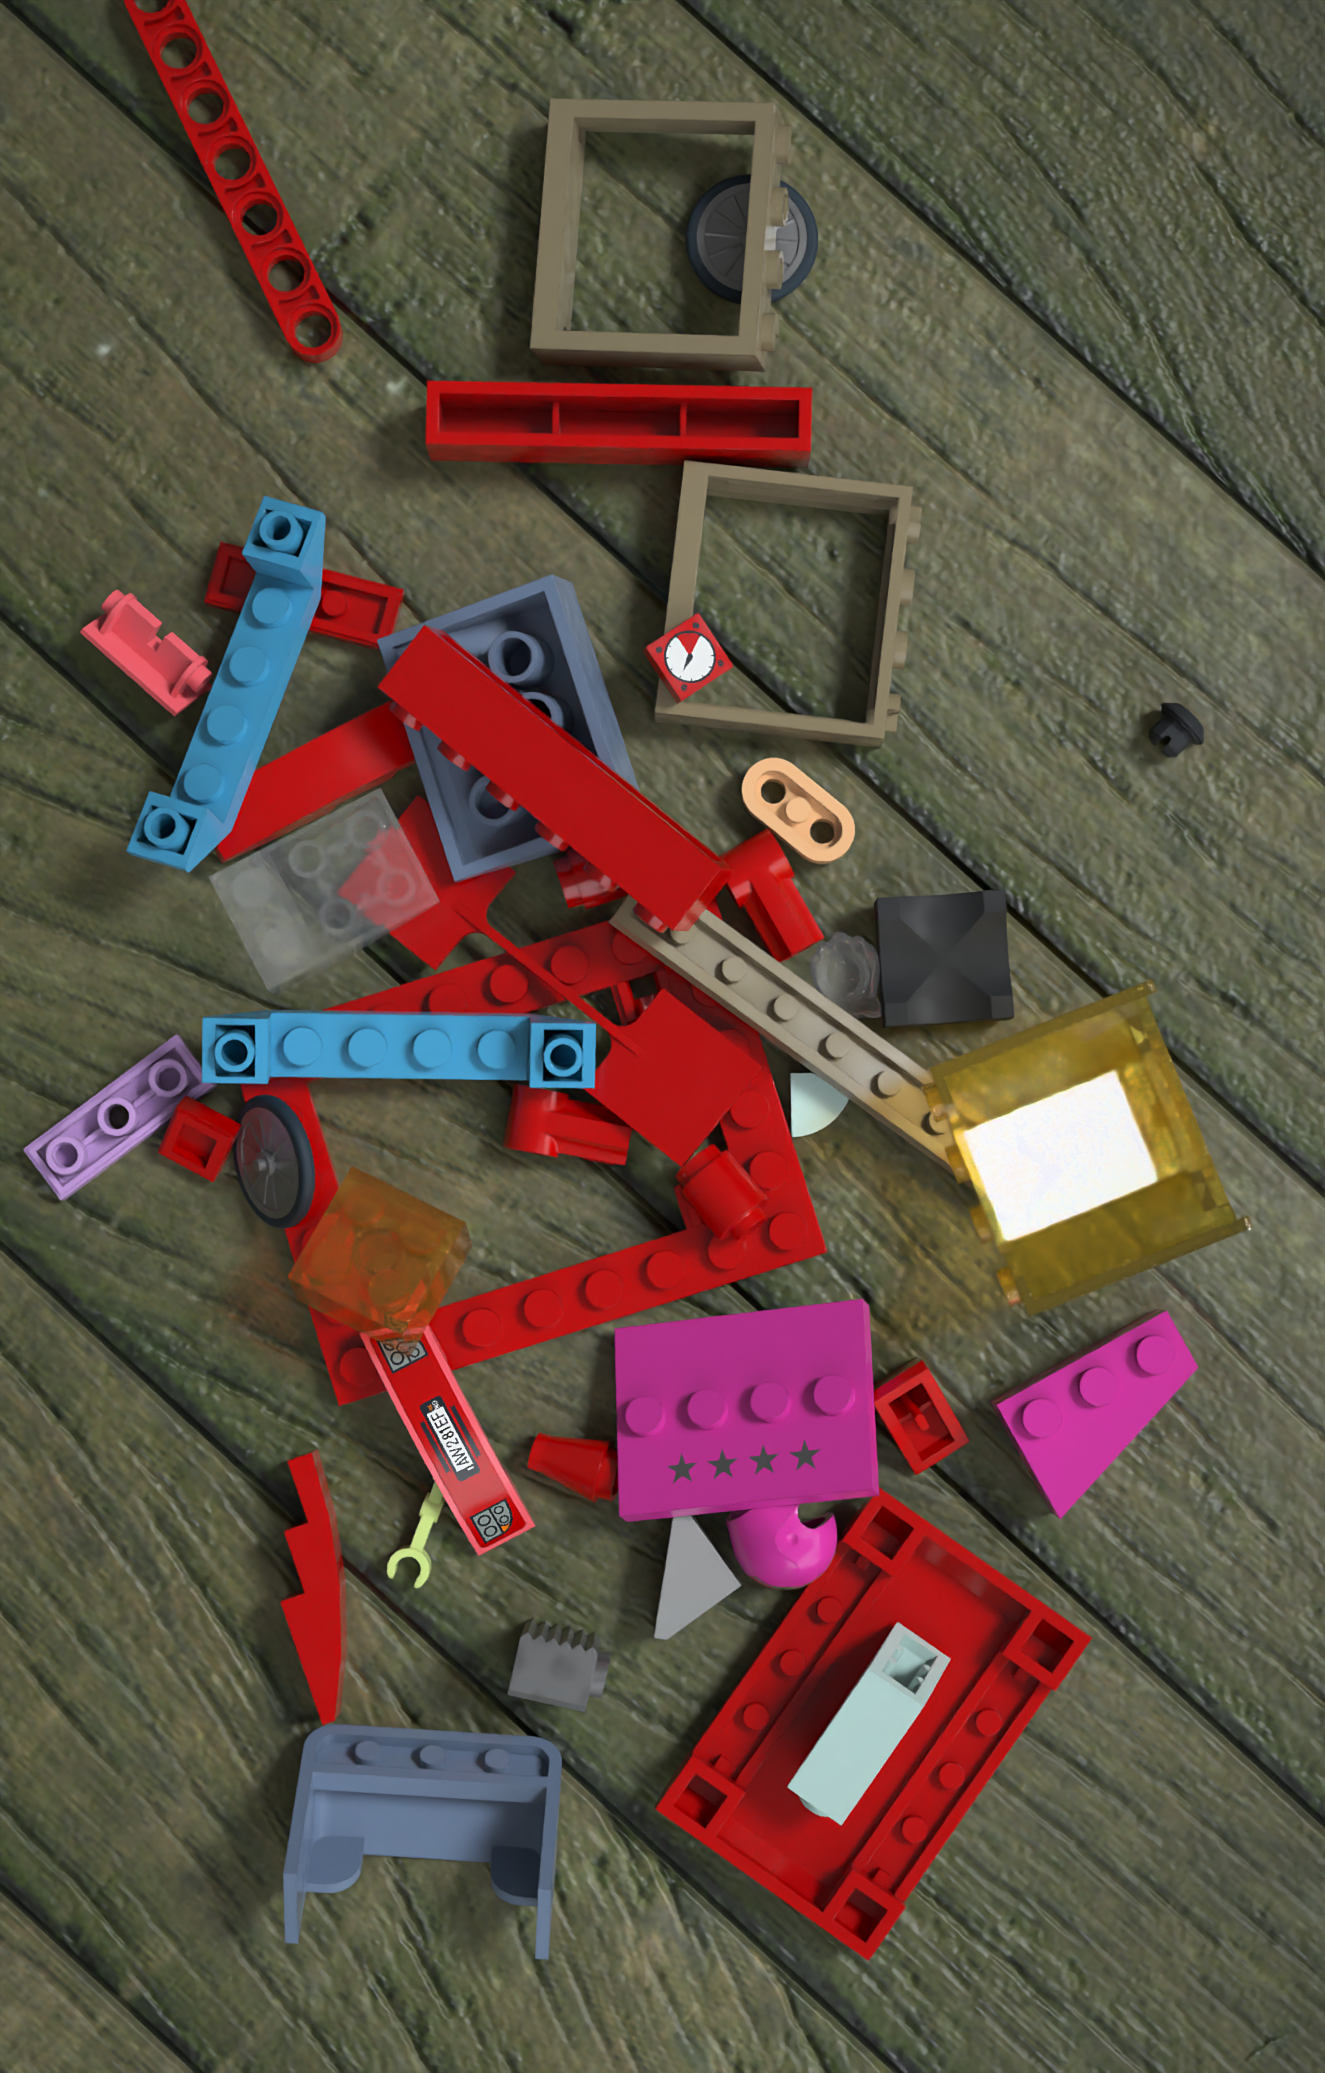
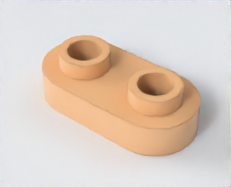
[741,758,855,864]

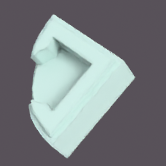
[790,1073,849,1138]

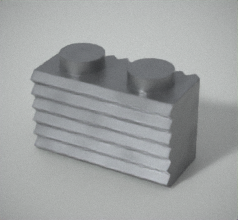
[508,1618,611,1712]

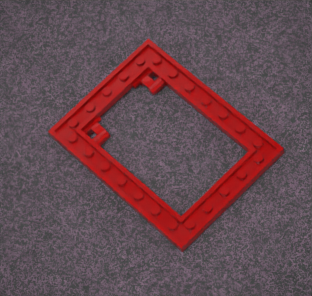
[240,897,828,1406]

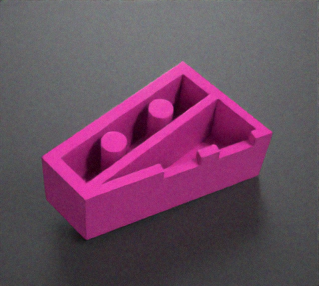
[990,1309,1199,1519]

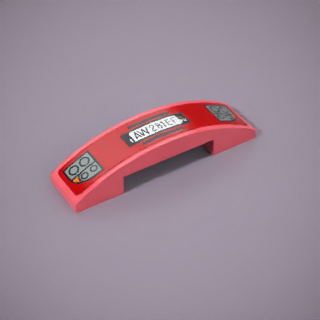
[359,1302,535,1556]

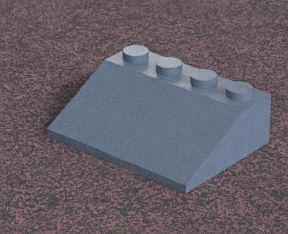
[377,574,640,882]

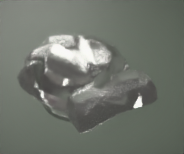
[810,932,882,1019]

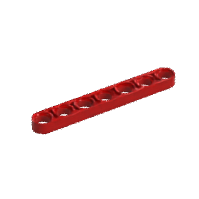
[124,0,343,363]

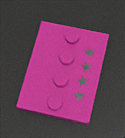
[614,1299,879,1522]

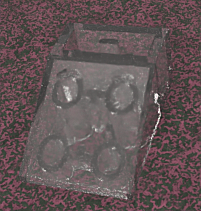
[209,788,440,996]

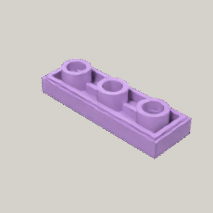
[23,1034,217,1201]

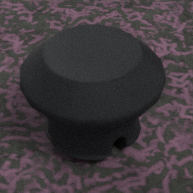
[1148,703,1204,758]

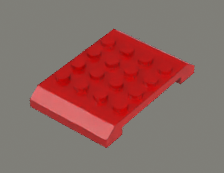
[655,1487,1092,1961]

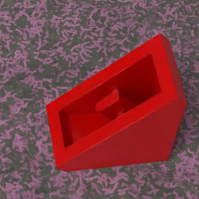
[873,1357,970,1475]

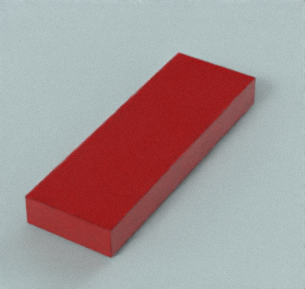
[204,541,405,651]

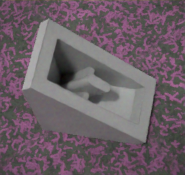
[654,1515,741,1640]

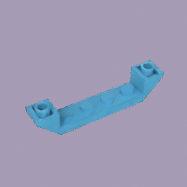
[126,496,326,873]
[202,1010,596,1088]

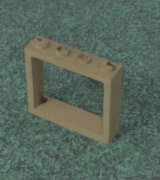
[530,98,793,372]
[655,460,922,748]

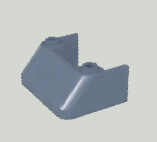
[283,1724,562,1960]

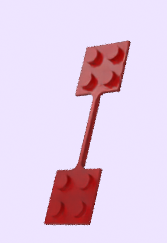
[338,795,763,1168]

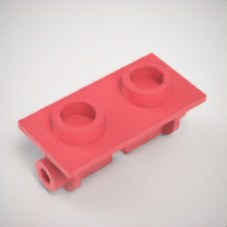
[80,590,213,717]

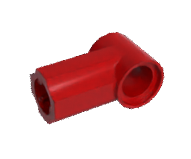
[718,828,825,963]
[502,1084,632,1166]

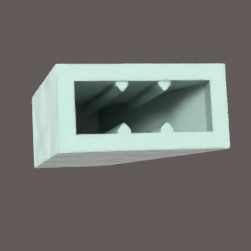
[787,1622,951,1825]

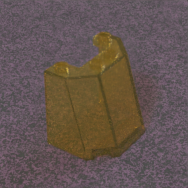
[921,979,1253,1317]

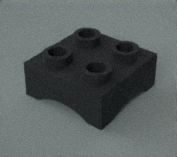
[874,889,1014,1029]

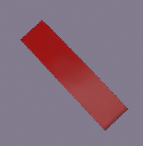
[214,700,416,864]
[280,1449,347,1725]

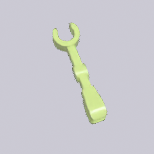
[387,1478,445,1588]

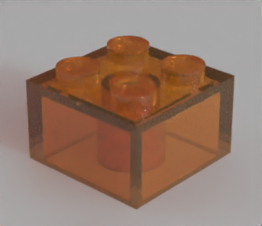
[287,1166,472,1357]

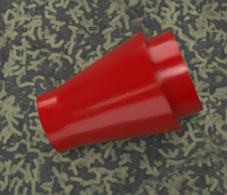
[528,1432,619,1503]

